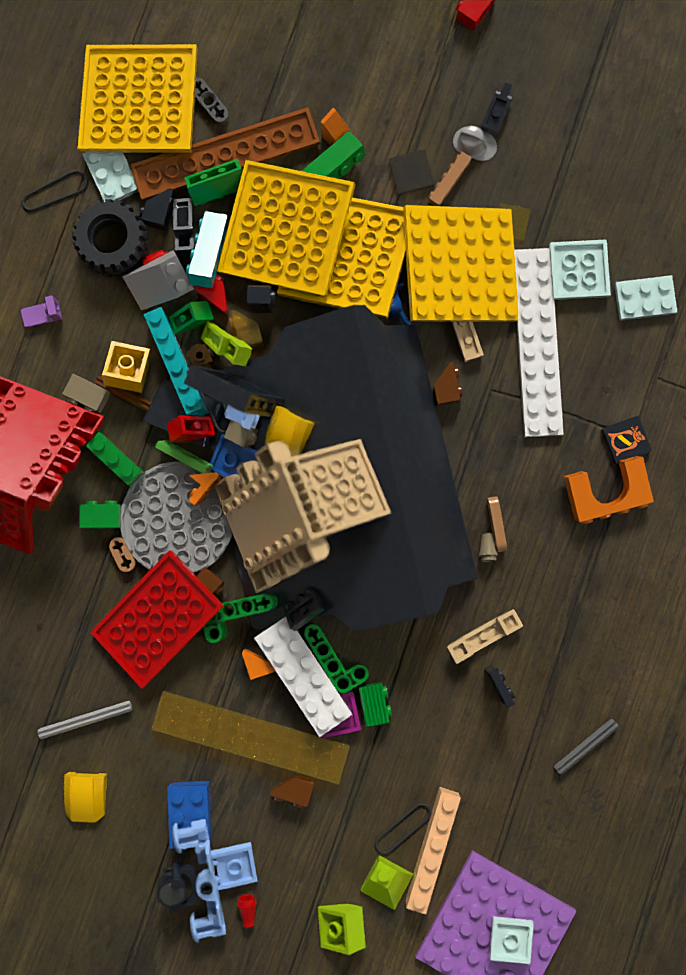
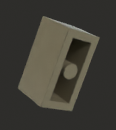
[62,374,111,413]

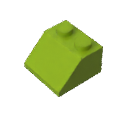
[318,904,365,955]

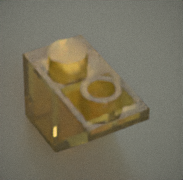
[229,310,264,349]

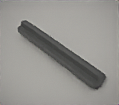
[554,719,619,775]

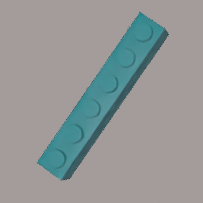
[144,307,209,416]

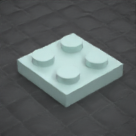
[489,917,534,964]

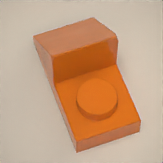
[189,472,222,507]

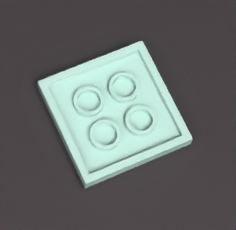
[549,240,611,300]

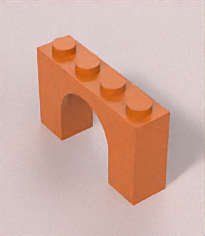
[564,456,654,524]

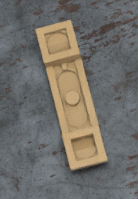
[446,609,523,664]

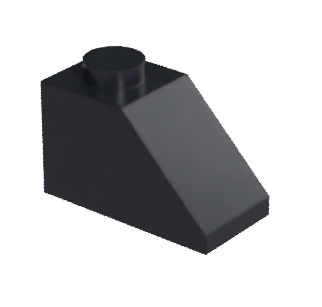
[140,188,176,231]

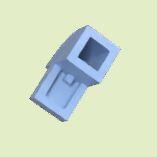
[224,406,260,430]

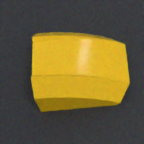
[265,406,315,457]
[64,772,107,822]

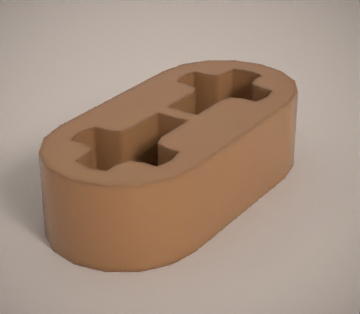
[109,537,137,572]

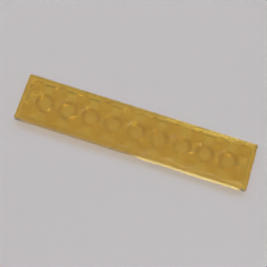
[151,691,350,785]

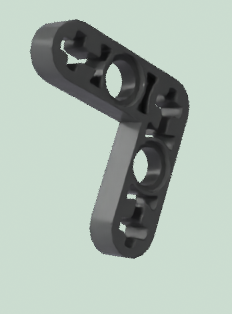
[195,77,229,125]

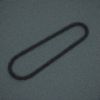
[22,170,88,211]

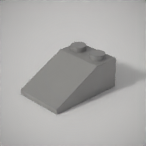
[123,250,194,310]

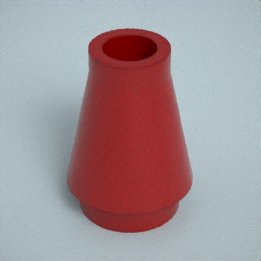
[237,894,257,928]

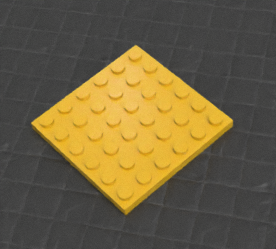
[78,45,198,153]
[217,160,356,297]
[277,198,406,319]
[403,205,518,322]

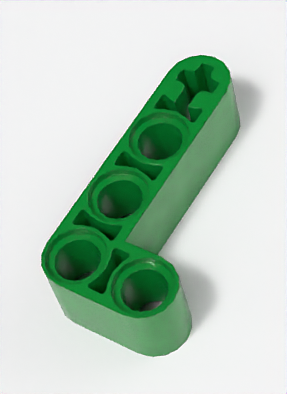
[203,593,278,643]
[304,624,368,693]

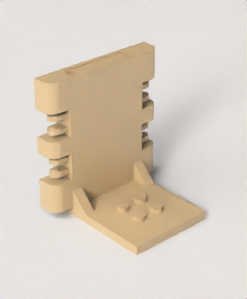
[214,439,391,593]

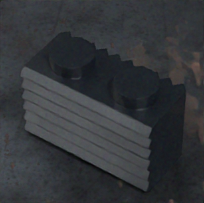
[247,285,277,314]

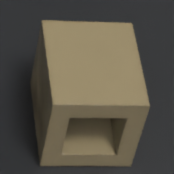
[224,420,258,447]

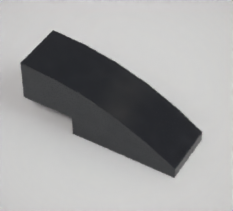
[173,198,196,259]

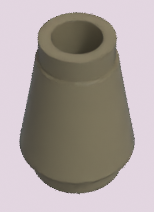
[479,533,498,562]

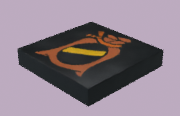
[601,416,652,464]

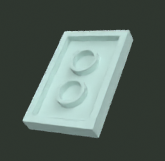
[83,152,139,203]
[614,275,677,321]

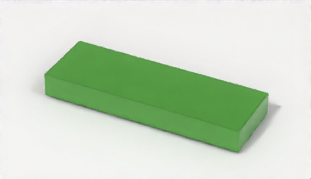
[156,440,214,474]

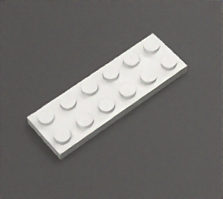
[255,617,352,737]

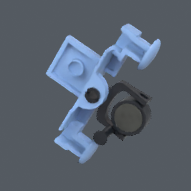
[157,819,257,943]

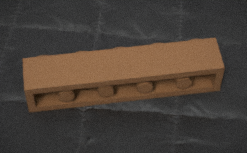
[428,151,472,206]

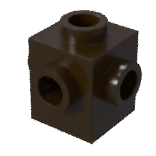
[187,343,216,369]

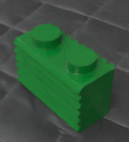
[359,682,392,727]

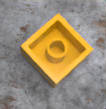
[102,341,151,393]

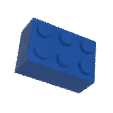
[167,781,213,848]

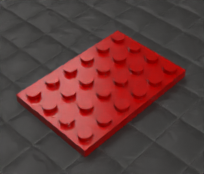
[90,550,224,689]

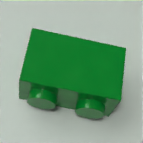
[80,501,122,528]

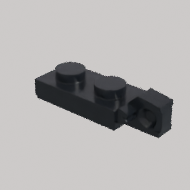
[480,82,512,136]

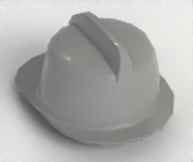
[453,126,497,161]

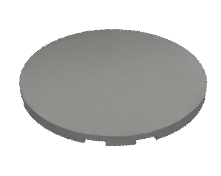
[120,461,233,574]

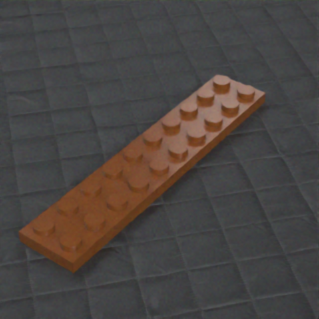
[130,107,320,202]

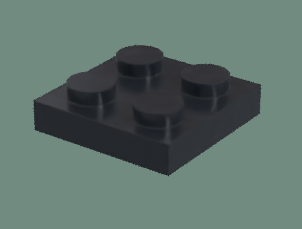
[484,665,515,708]

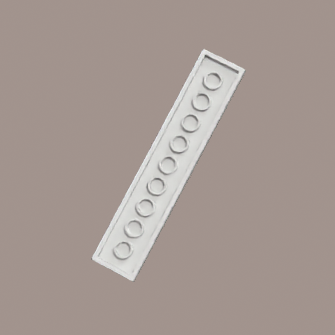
[514,248,564,437]

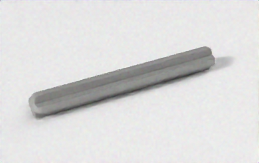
[38,701,132,739]

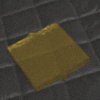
[499,203,531,241]

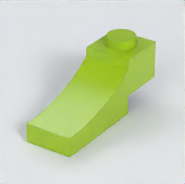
[201,322,252,366]

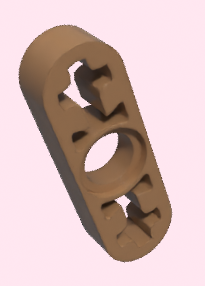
[487,496,507,553]

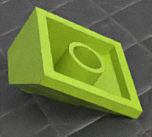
[360,855,413,910]

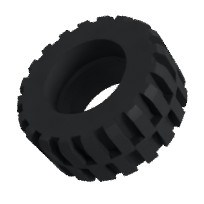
[72,199,149,277]

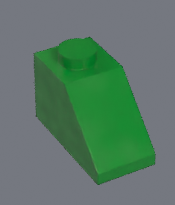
[169,301,214,335]

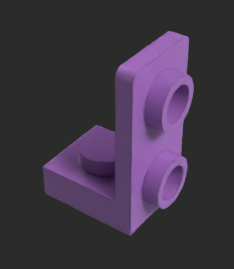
[21,295,62,328]

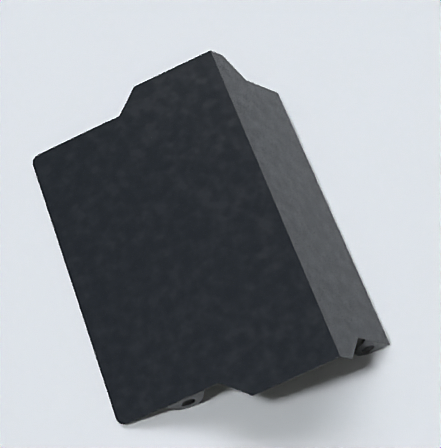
[203,305,477,631]

